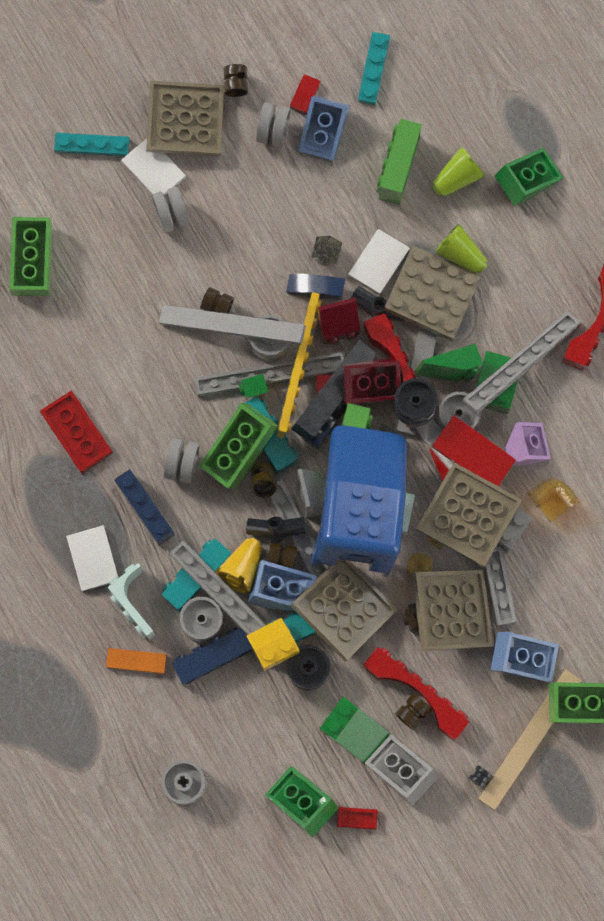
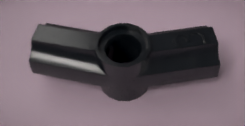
[350,286,405,321]
[246,516,306,542]

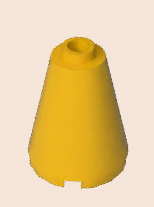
[215,538,262,593]

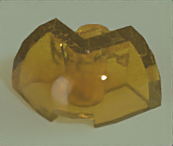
[527,479,581,523]

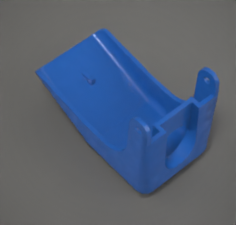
[311,426,407,577]

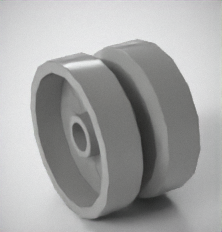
[256,102,291,147]
[152,186,189,233]
[249,315,291,362]
[435,392,480,430]
[164,437,200,484]
[180,597,223,643]
[162,760,206,806]

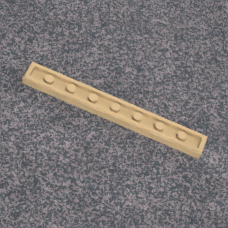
[478,669,581,811]

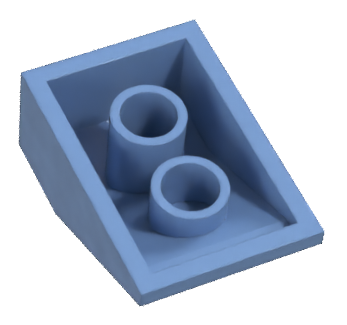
[298,96,351,161]
[248,560,317,611]
[491,632,559,683]

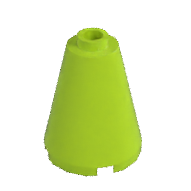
[432,147,484,197]
[435,224,487,274]

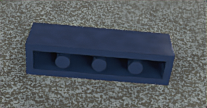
[114,469,174,546]
[172,627,253,686]

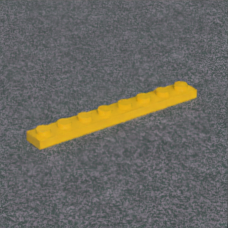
[276,292,321,438]

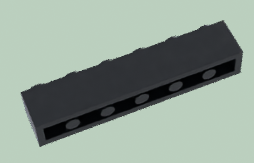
[291,340,377,443]

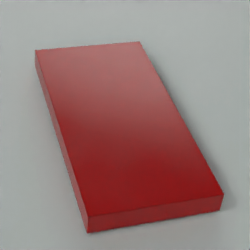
[40,390,113,474]
[431,415,516,486]

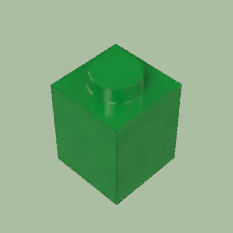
[238,374,268,398]

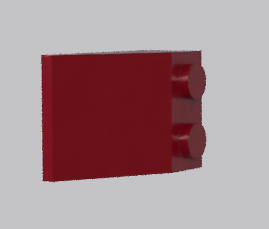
[318,298,361,345]
[344,359,400,404]

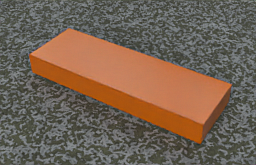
[106,648,167,674]

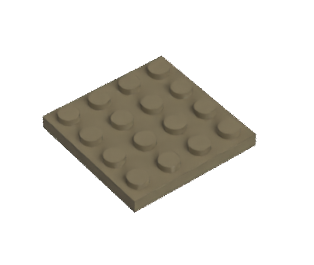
[146,81,224,156]
[384,246,481,341]
[416,463,522,568]
[290,559,398,662]
[412,570,494,651]

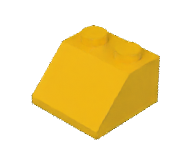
[246,618,299,671]

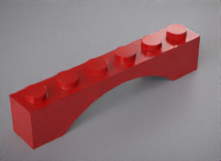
[562,265,604,371]
[364,314,417,428]
[362,647,470,742]

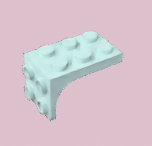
[108,563,155,641]

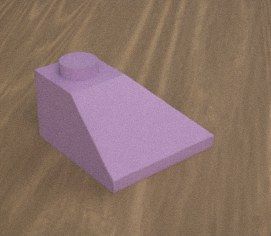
[505,422,551,466]

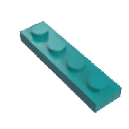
[358,32,390,105]
[54,133,130,156]

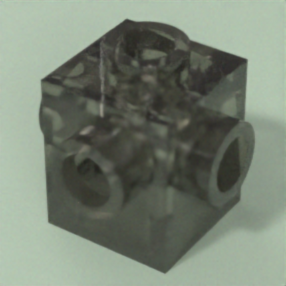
[311,235,342,266]

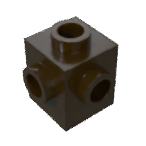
[402,603,419,632]

